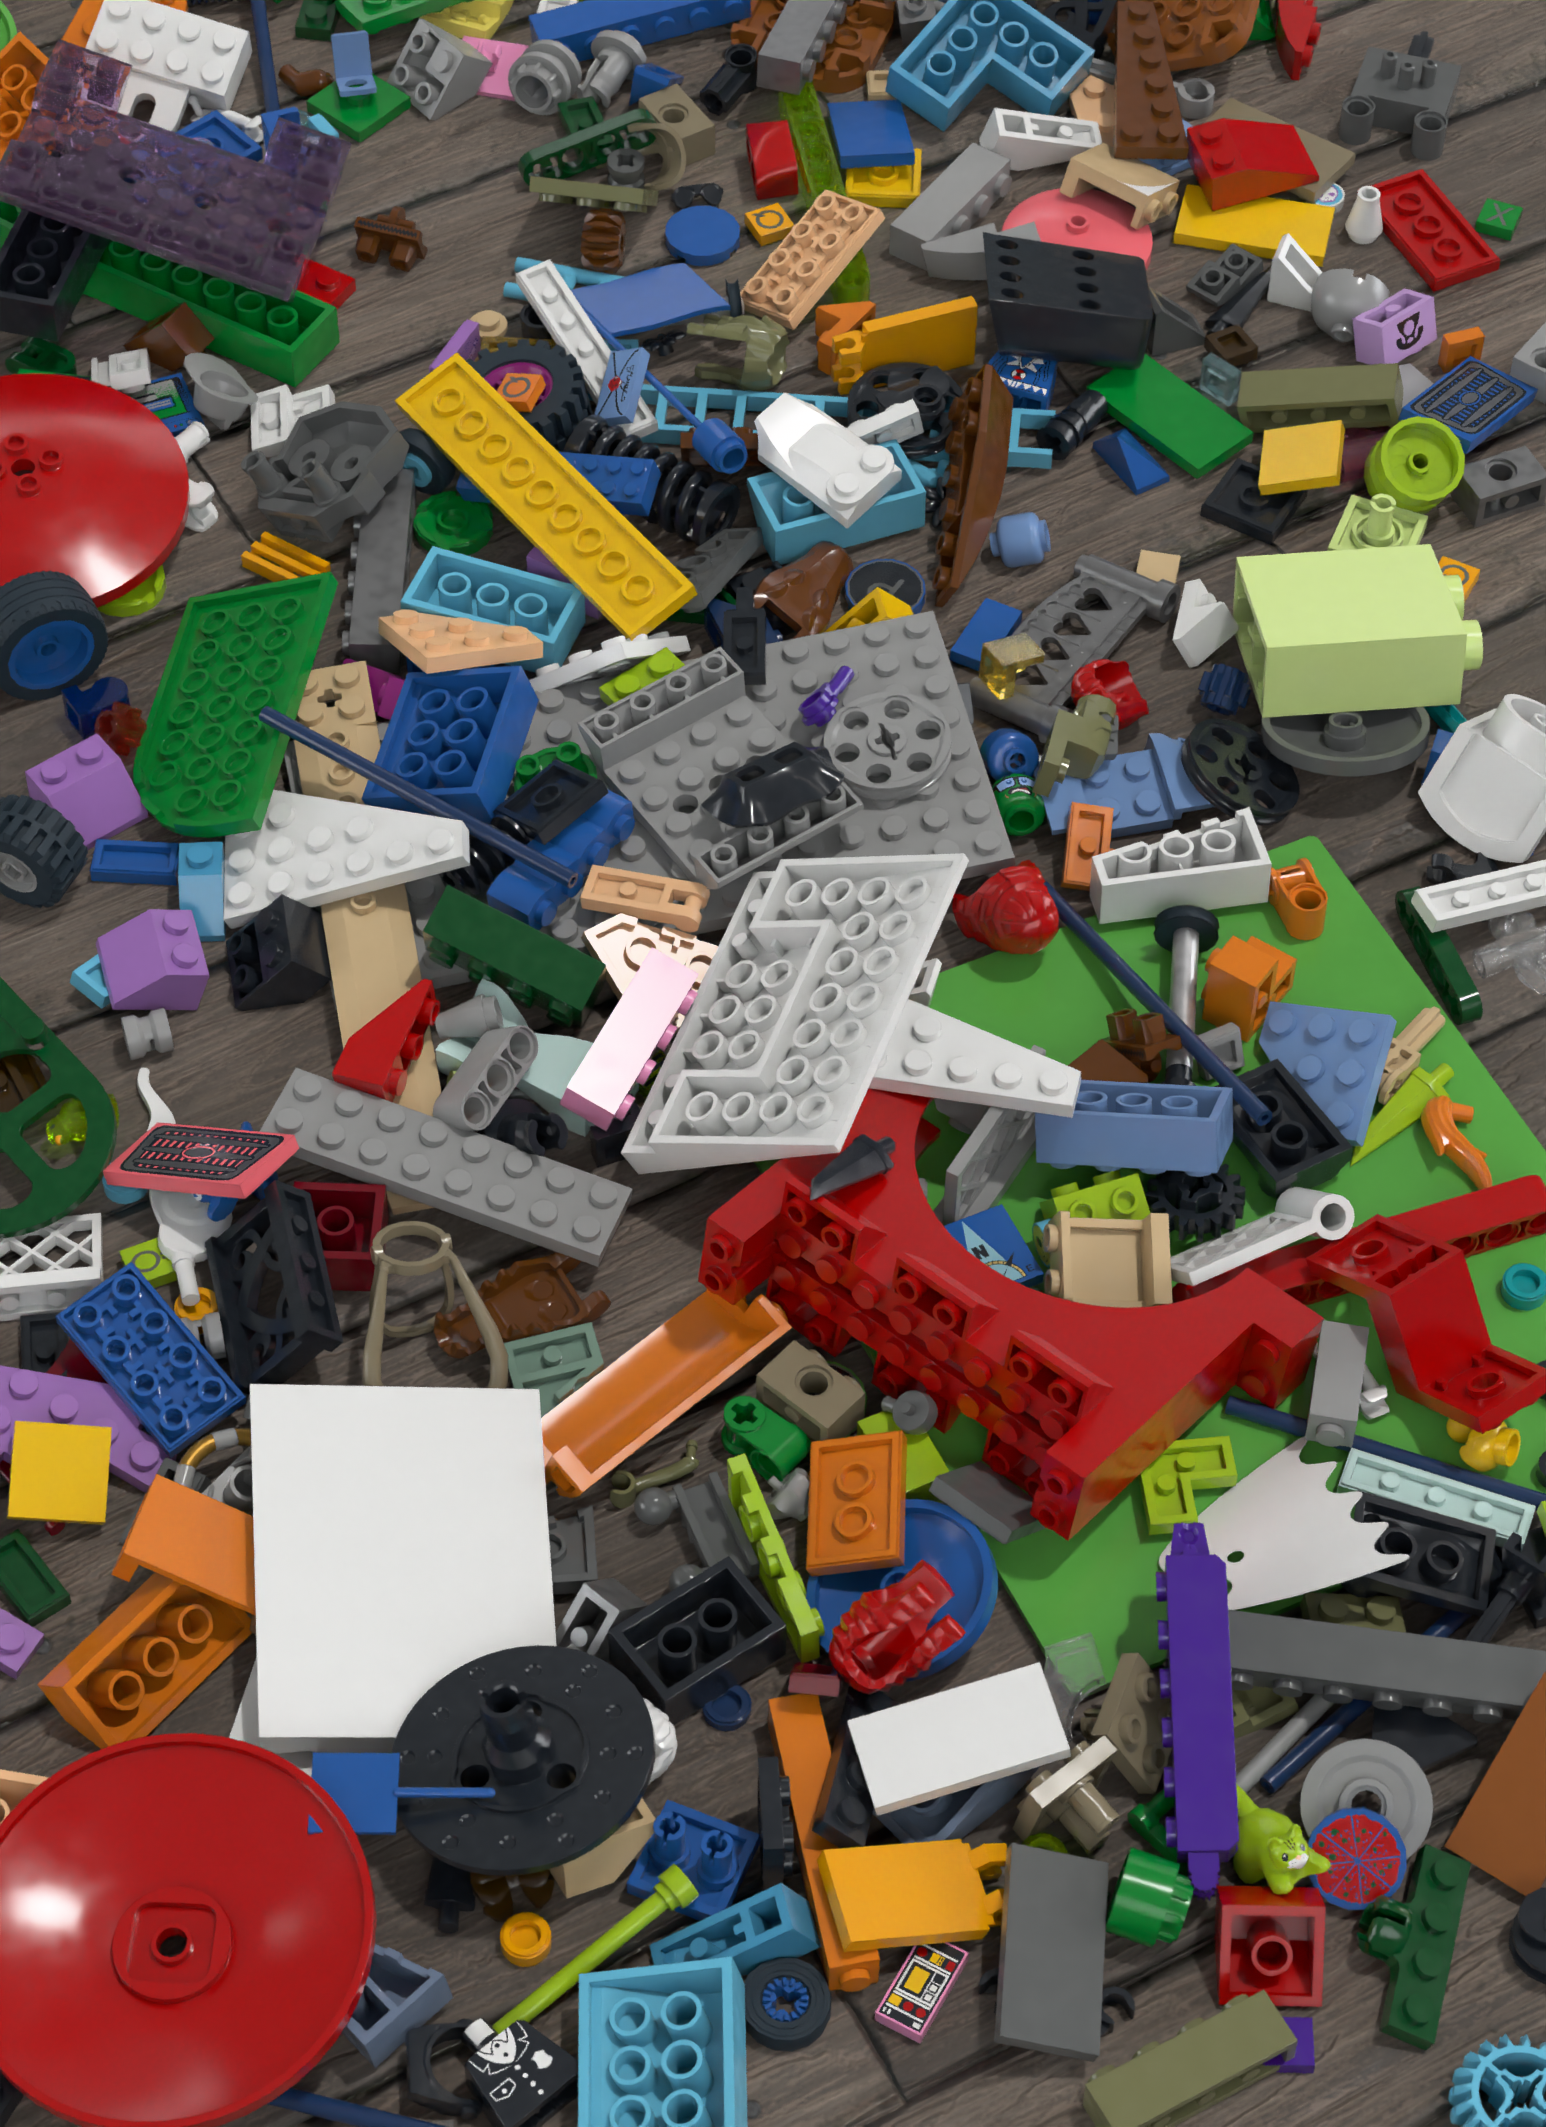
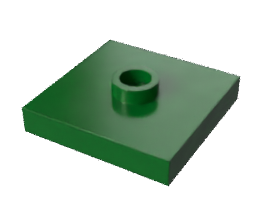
[306,74,411,143]

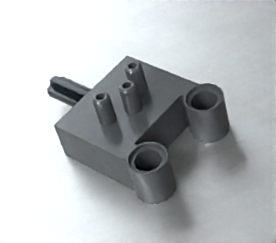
[1338,31,1462,161]

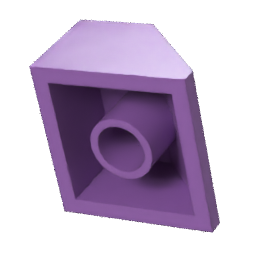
[25,733,148,850]
[96,909,210,1010]

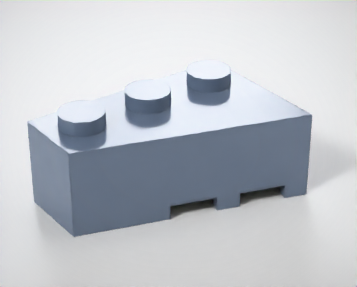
[342,1944,453,2068]

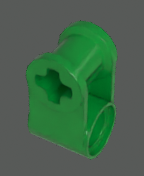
[721,1396,811,1482]

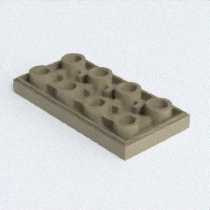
[1204,98,1356,203]

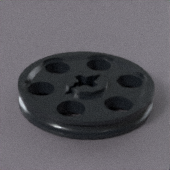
[847,362,963,459]
[1181,719,1300,826]

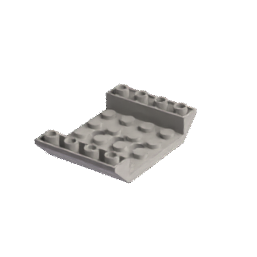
[578,647,864,889]

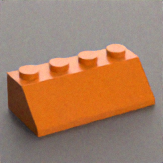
[37,1572,252,1749]

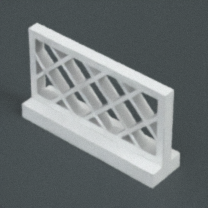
[0,1213,103,1321]

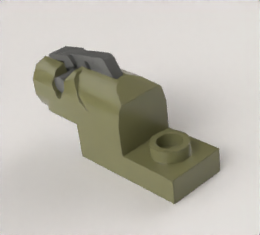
[1032,694,1119,797]

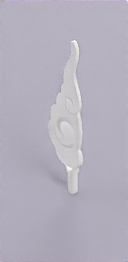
[137,1068,233,1306]

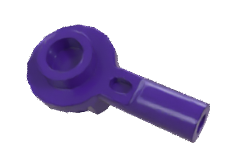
[798,666,854,727]

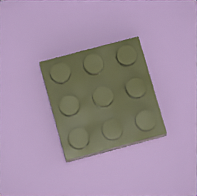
[529,176,659,213]

